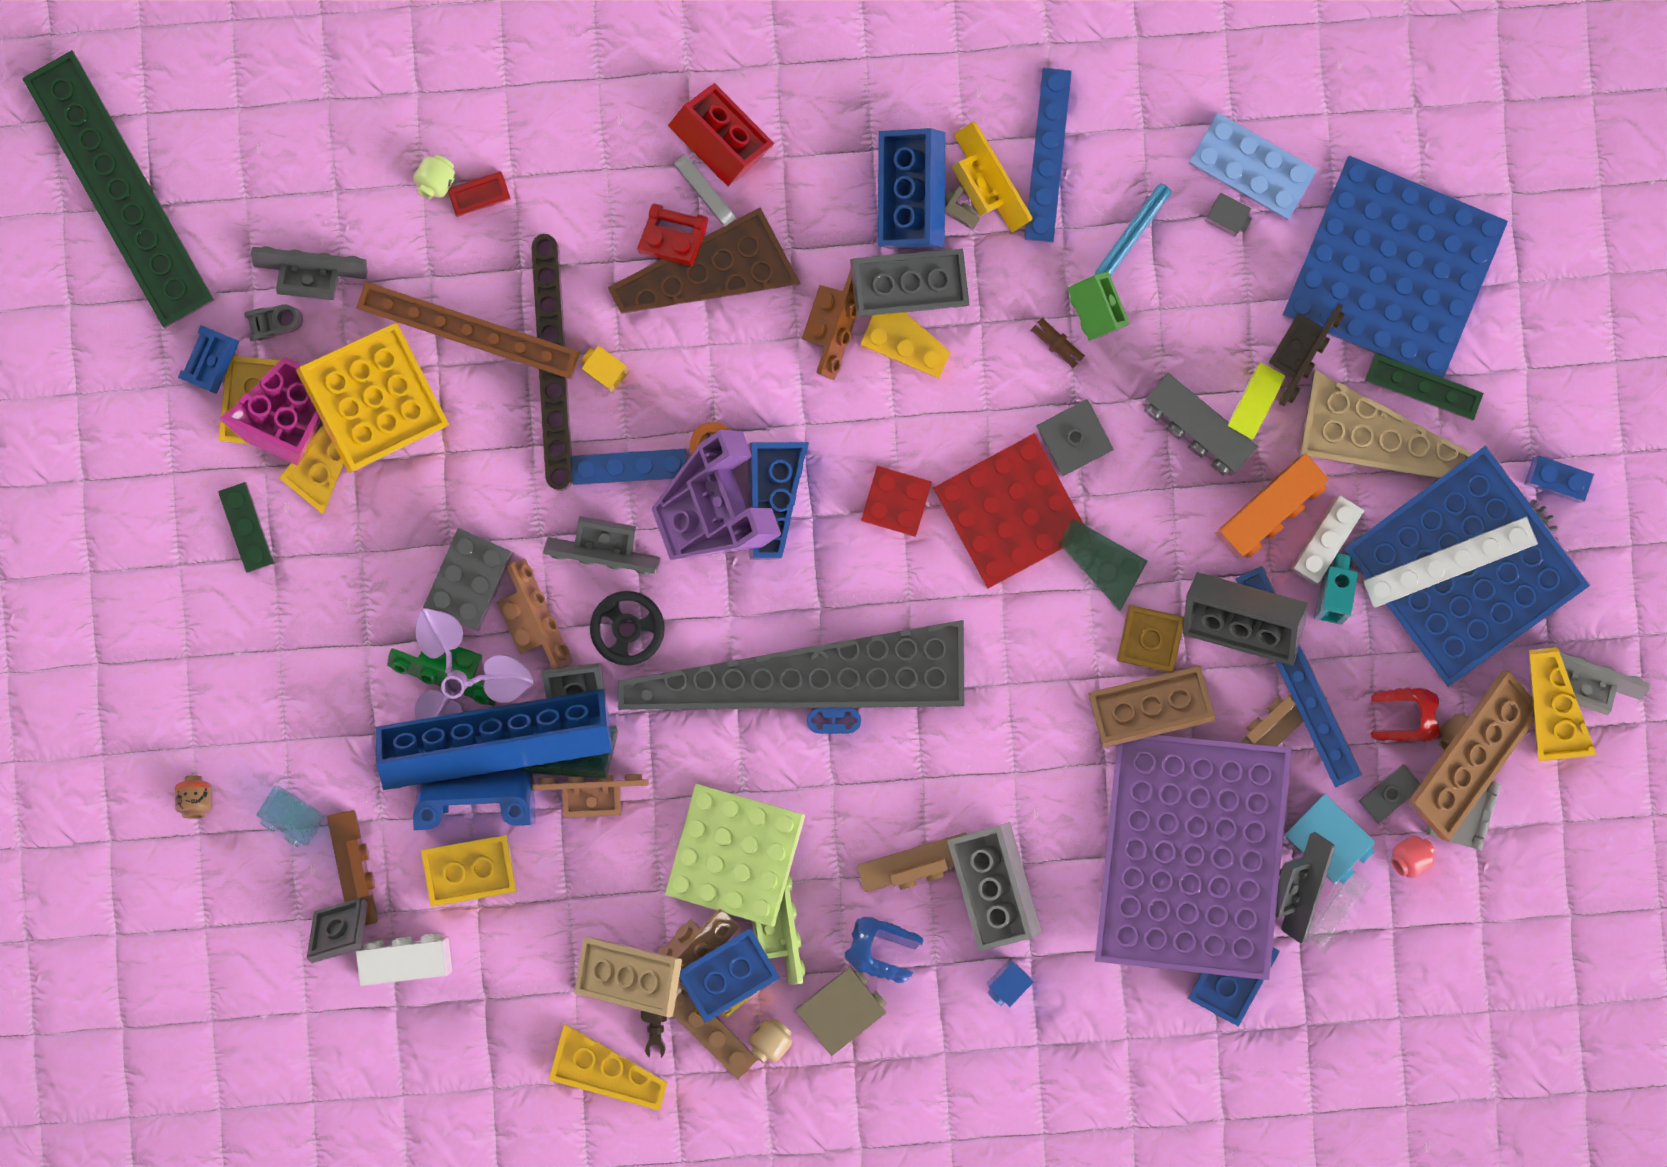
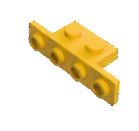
[952,121,1033,232]

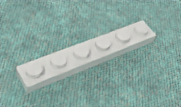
[1363,516,1538,608]

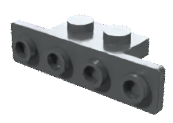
[251,246,368,300]
[543,516,660,575]
[1276,832,1335,943]

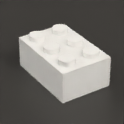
[356,933,452,986]

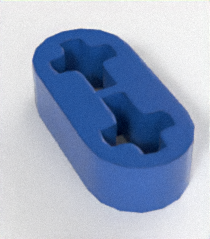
[807,708,861,734]

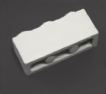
[1290,495,1364,585]

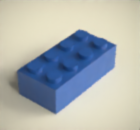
[878,128,946,250]

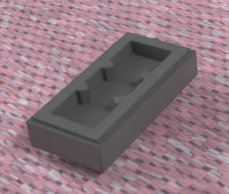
[1359,764,1420,824]

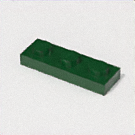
[218,482,275,573]

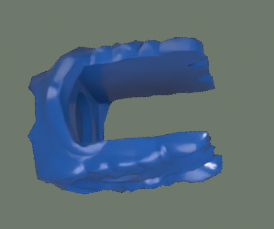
[844,917,924,983]

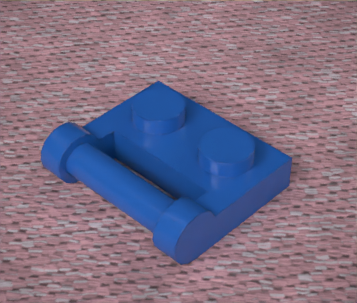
[178,325,240,394]

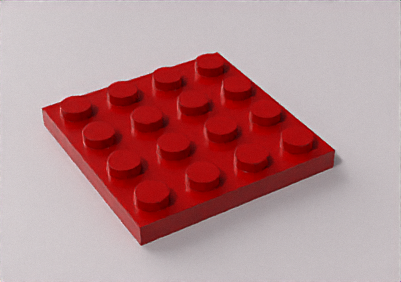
[933,433,1089,589]

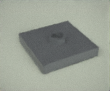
[1036,399,1114,477]
[307,897,368,963]

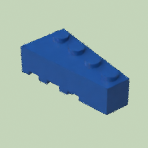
[748,442,809,560]

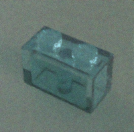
[256,785,326,847]

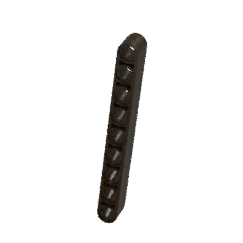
[531,234,573,491]

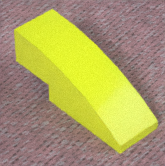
[1228,362,1285,440]

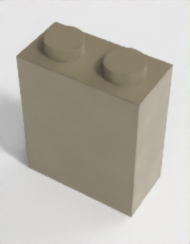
[796,966,887,1056]

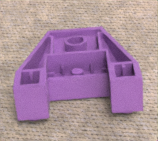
[652,430,781,560]

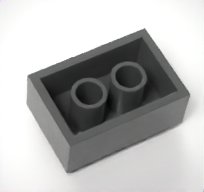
[423,528,514,631]

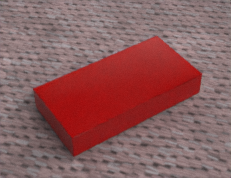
[448,171,511,217]

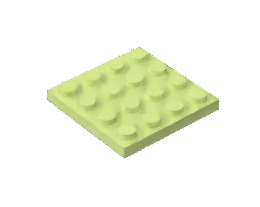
[665,784,805,927]

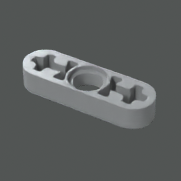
[673,154,736,227]

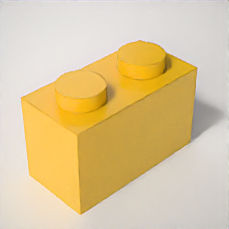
[581,345,630,393]

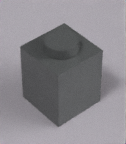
[1205,193,1252,237]

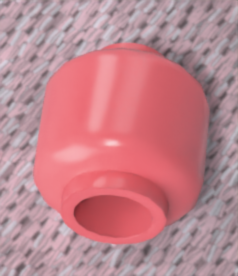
[1391,835,1435,878]

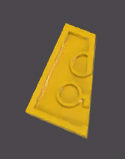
[860,312,951,379]
[279,424,344,515]

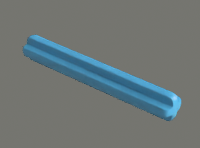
[1095,183,1172,276]

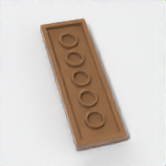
[1408,671,1534,841]

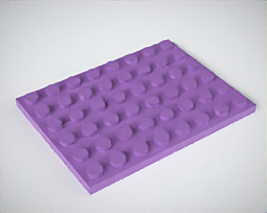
[1095,735,1292,980]

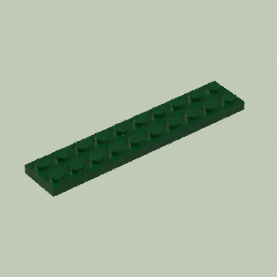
[22,50,215,328]

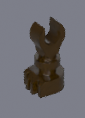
[641,1011,667,1058]

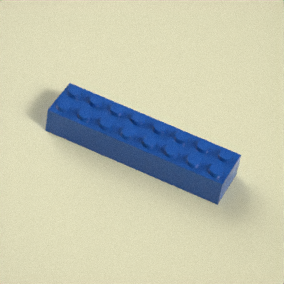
[375,689,613,790]

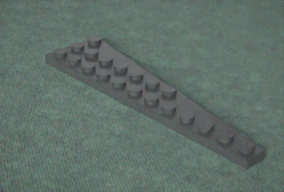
[618,620,964,710]

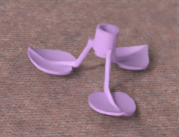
[415,608,534,720]

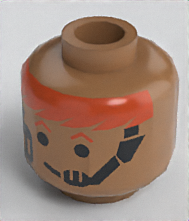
[175,775,212,819]

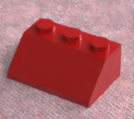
[668,83,775,187]

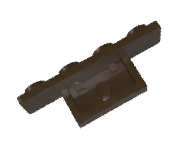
[1269,302,1345,406]

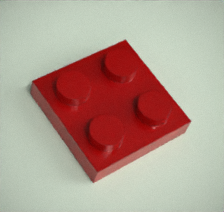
[861,466,932,537]

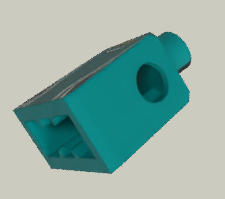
[1314,554,1358,625]

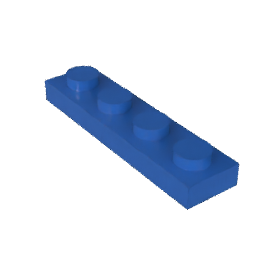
[571,448,687,485]

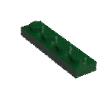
[1364,353,1484,421]

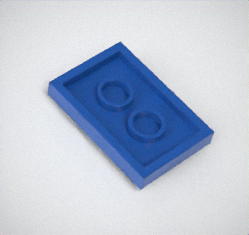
[679,928,780,1023]
[1187,947,1280,1027]

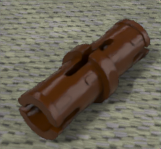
[1030,317,1085,369]

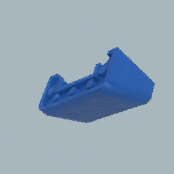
[413,767,536,830]

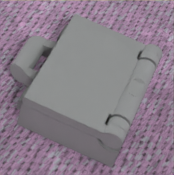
[1425,782,1501,851]

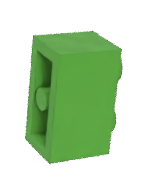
[1067,271,1130,341]

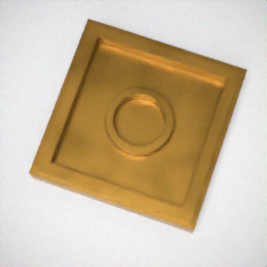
[1116,605,1184,673]

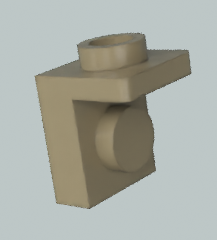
[945,186,980,230]

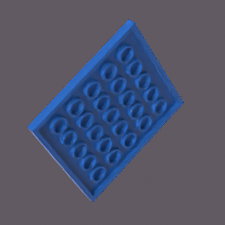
[1282,155,1508,378]
[1344,445,1590,687]

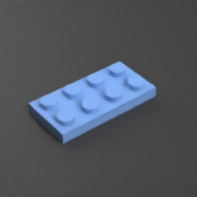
[1188,113,1317,220]

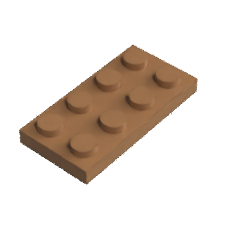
[1088,666,1215,748]

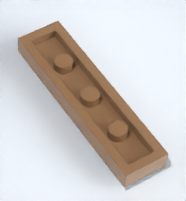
[673,989,758,1080]

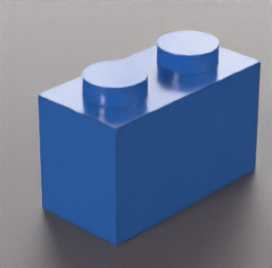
[1524,456,1594,503]
[987,958,1034,1007]

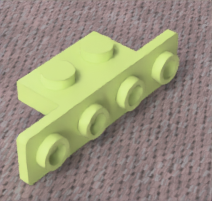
[752,875,805,985]

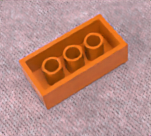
[1215,453,1329,559]

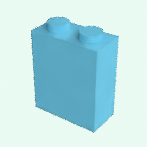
[1285,794,1375,885]

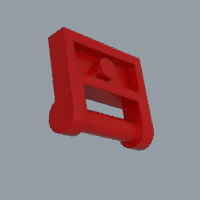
[637,203,708,266]

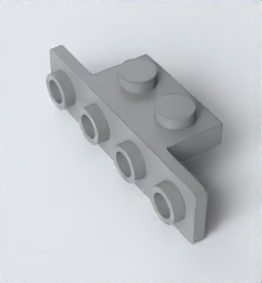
[1540,647,1651,716]

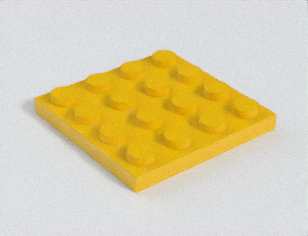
[296,322,449,473]

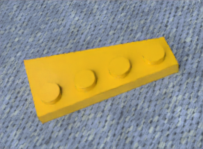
[1529,647,1597,761]

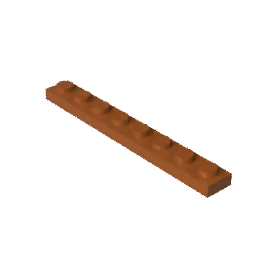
[356,281,580,379]

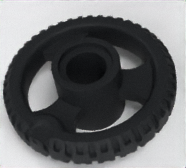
[590,591,665,666]

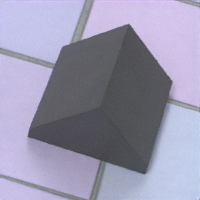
[541,663,606,699]

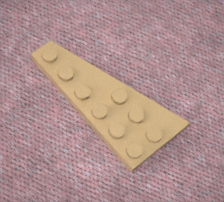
[1300,370,1473,479]

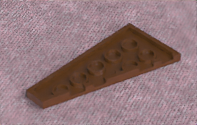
[608,207,801,314]

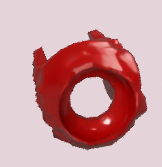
[1371,687,1441,742]

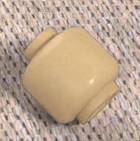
[749,1019,792,1063]

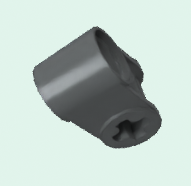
[244,304,303,342]

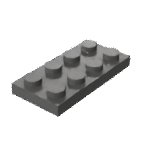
[850,248,970,317]

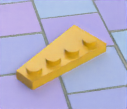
[549,1023,668,1111]

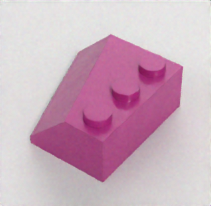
[220,357,321,466]

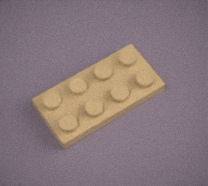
[574,937,682,1017]

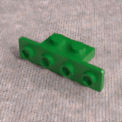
[387,646,496,706]

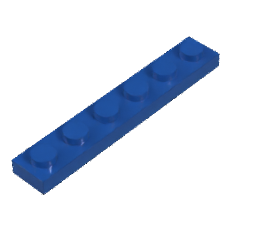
[1025,68,1072,243]

